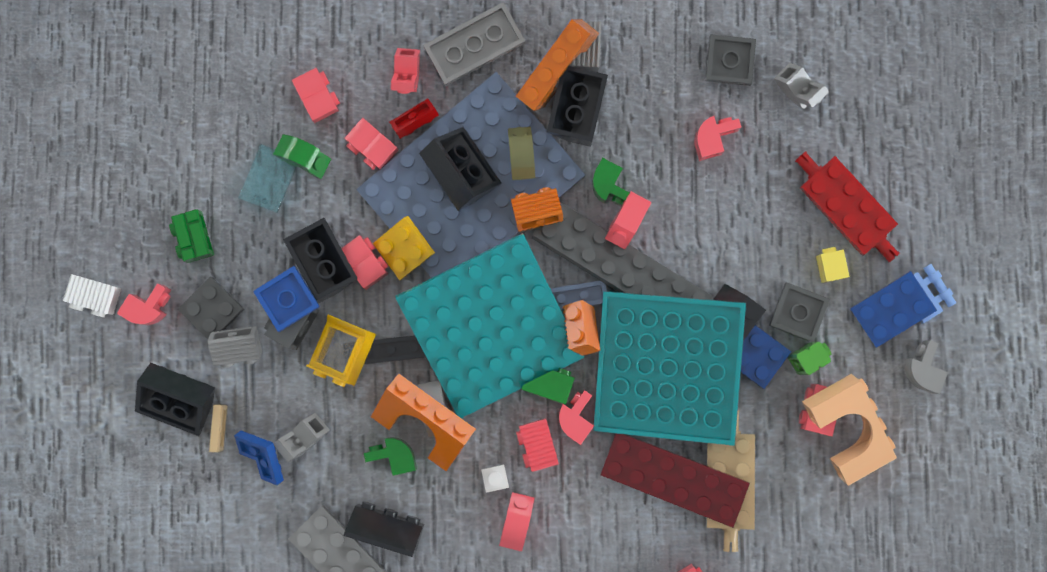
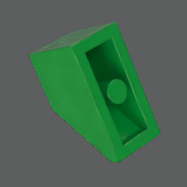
[521,368,575,404]

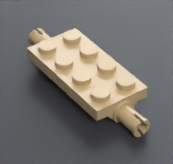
[707,410,755,552]

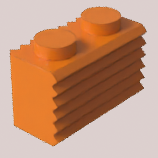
[511,187,564,232]
[563,300,600,356]

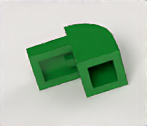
[273,134,331,179]
[592,157,630,206]
[364,437,417,476]

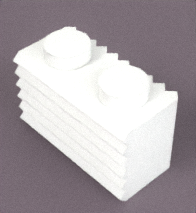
[63,274,121,318]

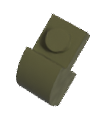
[508,127,536,180]

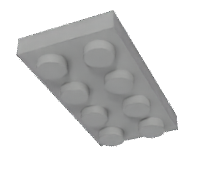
[423,2,525,86]
[288,505,387,572]

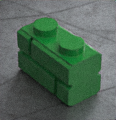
[169,209,214,263]

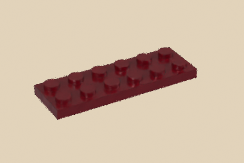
[600,433,750,528]

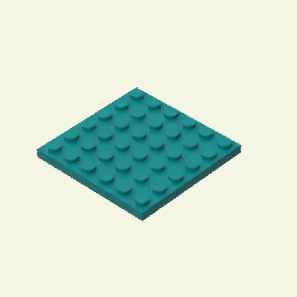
[395,233,584,418]
[593,291,746,446]

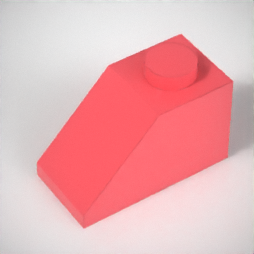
[605,191,651,249]

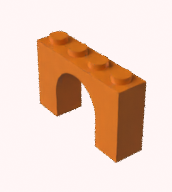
[516,19,600,111]
[371,374,476,471]

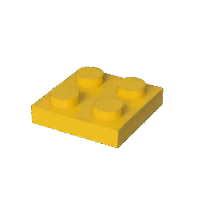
[373,216,435,280]

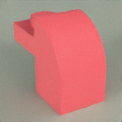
[391,48,420,94]
[695,116,741,161]
[117,283,171,325]
[559,390,594,445]
[499,492,535,552]

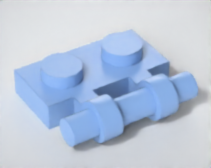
[913,264,956,324]

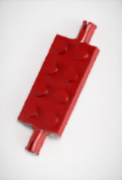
[795,151,900,263]

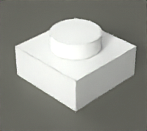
[481,464,509,493]

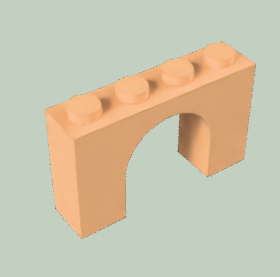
[802,374,897,486]

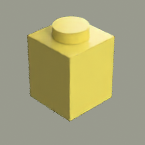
[816,247,850,283]

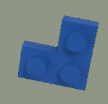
[234,431,284,485]

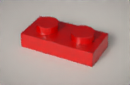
[389,98,439,139]

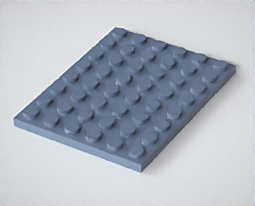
[356,72,585,278]

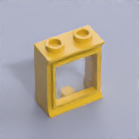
[306,314,376,387]

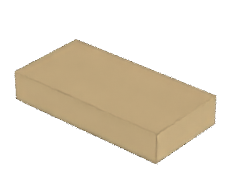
[209,404,228,452]

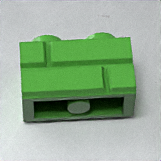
[788,342,832,375]

